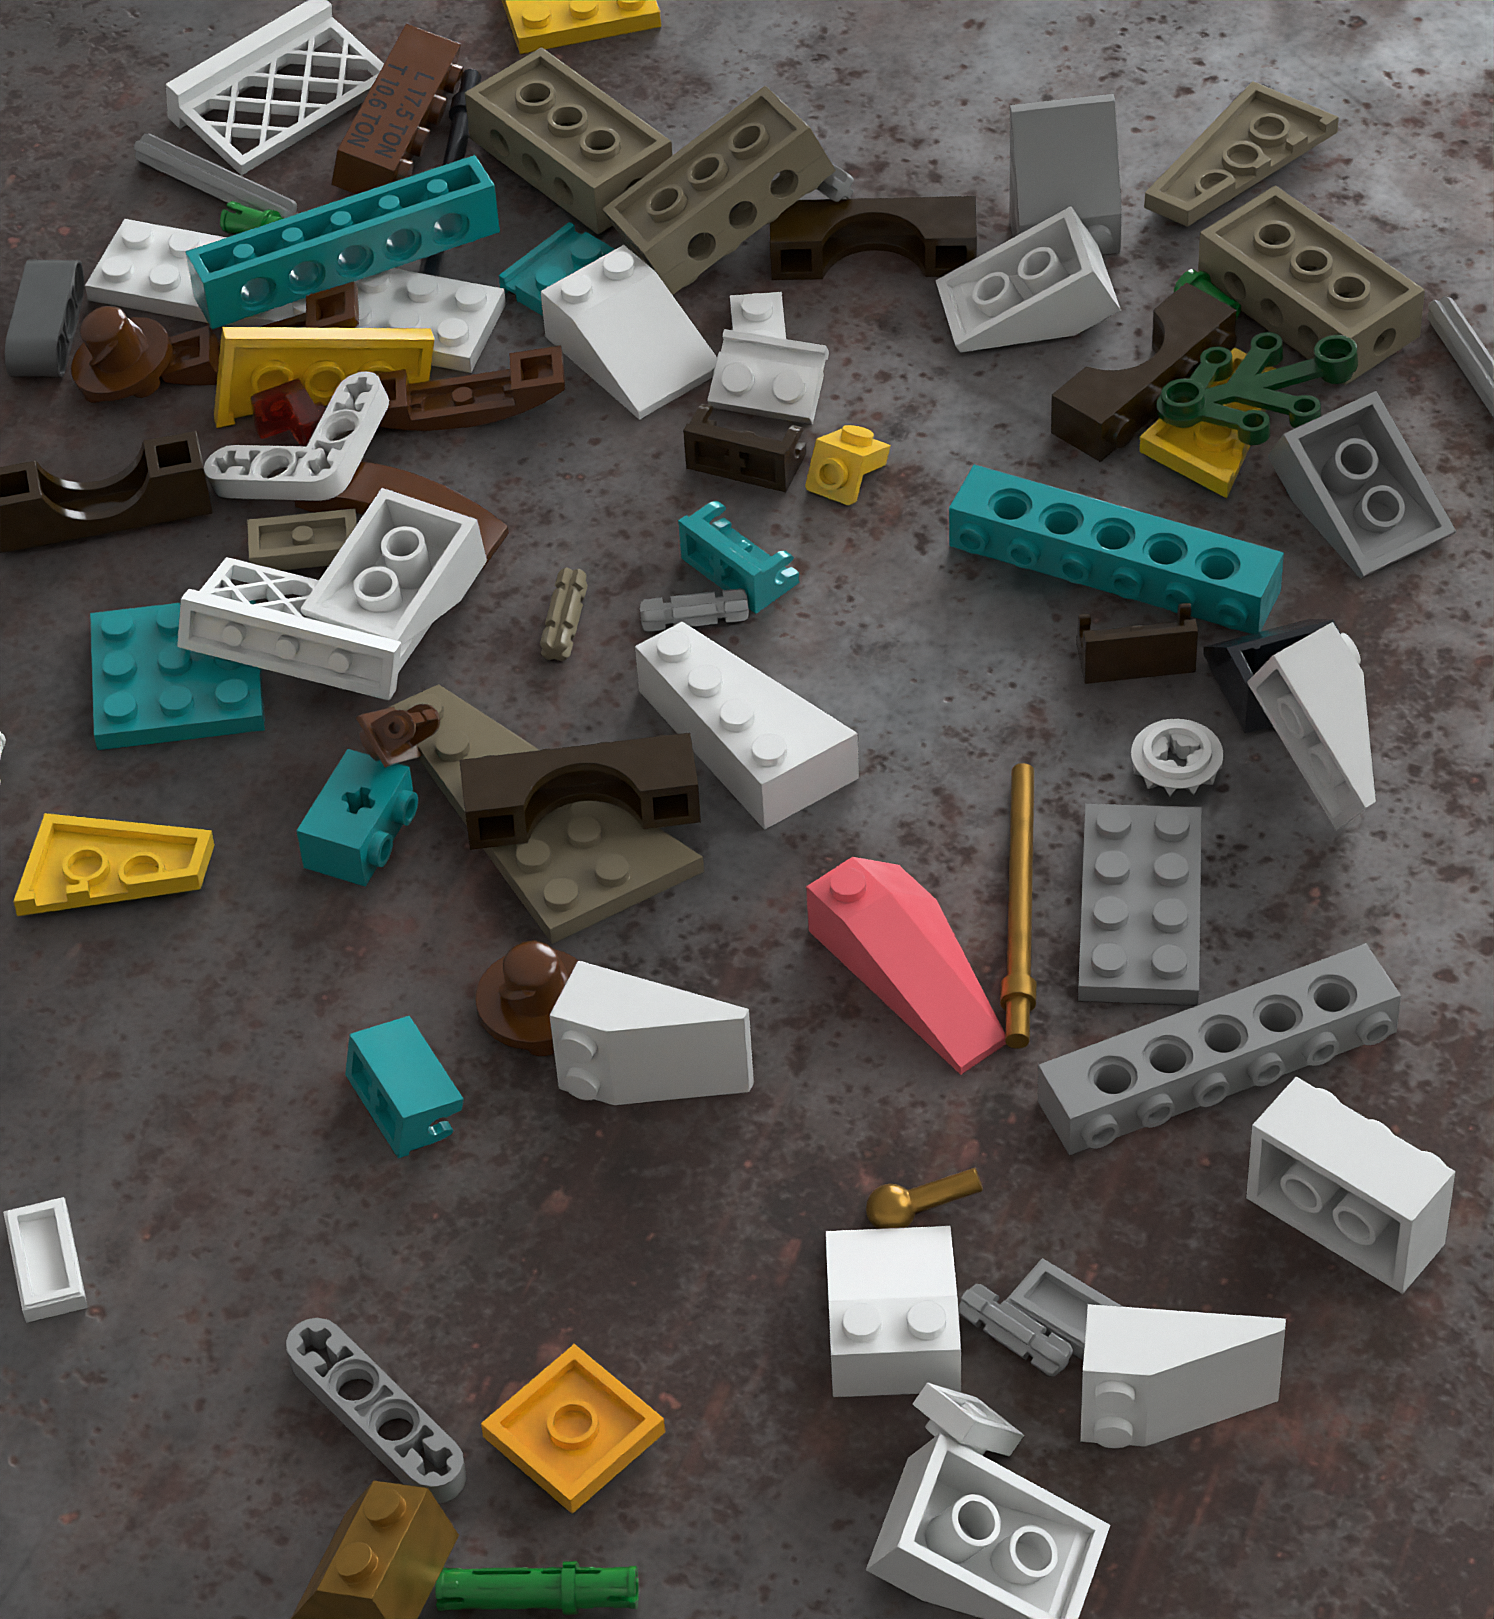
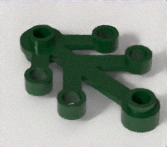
[1157,332,1358,445]

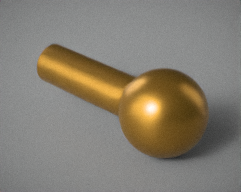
[866,1168,983,1229]

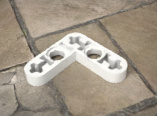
[204,371,389,501]

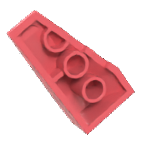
[806,857,1006,1075]

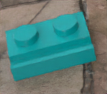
[498,222,615,316]

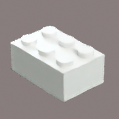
[1246,1077,1455,1294]

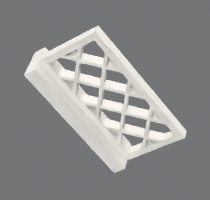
[166,0,384,176]
[177,557,432,700]

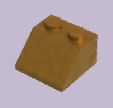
[291,1481,459,1619]

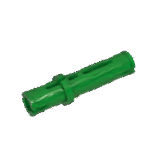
[435,1561,639,1615]

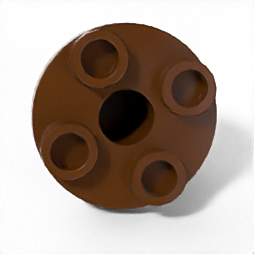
[71,306,173,403]
[476,940,579,1056]

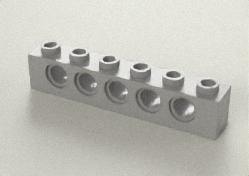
[1038,943,1401,1155]

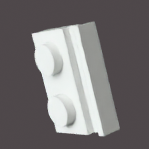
[707,329,829,425]

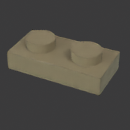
[247,509,358,571]

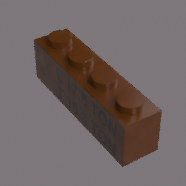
[331,23,464,194]

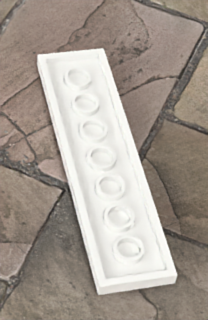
[85,219,506,373]

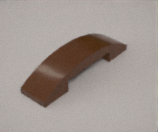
[161,281,359,385]
[375,345,565,431]
[294,462,509,569]

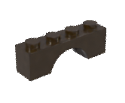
[770,196,977,280]
[1051,282,1237,462]
[0,431,213,553]
[459,733,701,850]

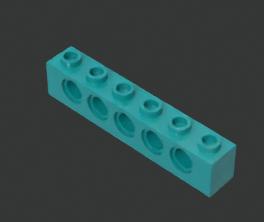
[185,155,500,329]
[949,464,1284,634]

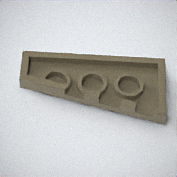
[1144,81,1339,227]

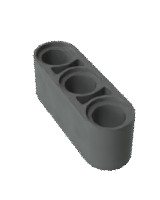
[5,259,85,378]

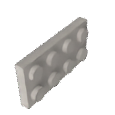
[1078,803,1202,1005]

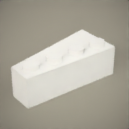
[635,622,859,830]

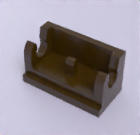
[683,404,807,493]
[1076,603,1198,684]

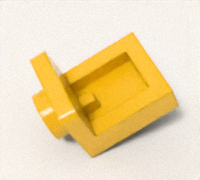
[805,425,891,505]

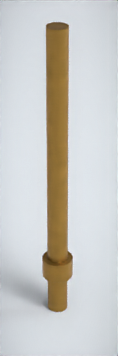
[1000,763,1037,1049]

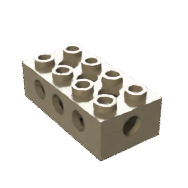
[465,47,672,234]
[602,86,836,295]
[1198,185,1425,386]

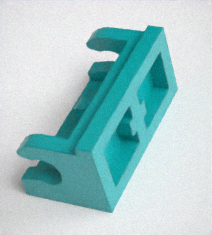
[678,501,800,614]
[345,1016,463,1159]

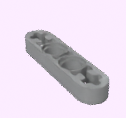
[286,1318,467,1503]

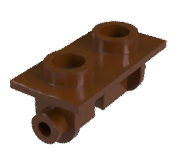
[356,704,440,768]

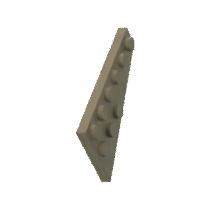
[389,684,704,944]

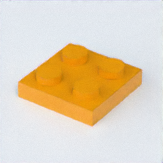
[481,1344,665,1514]

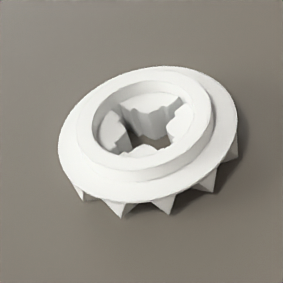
[1131,719,1223,796]

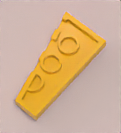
[214,327,434,428]

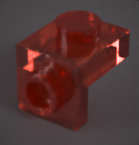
[250,378,326,447]

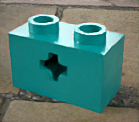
[297,749,418,887]

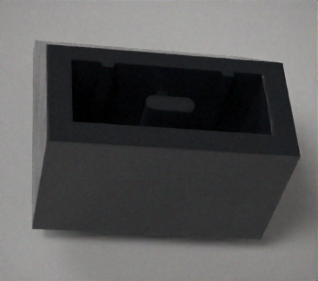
[1203,619,1341,733]

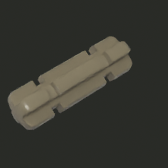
[540,567,588,662]

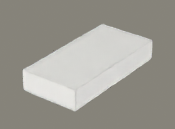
[3,1197,88,1323]

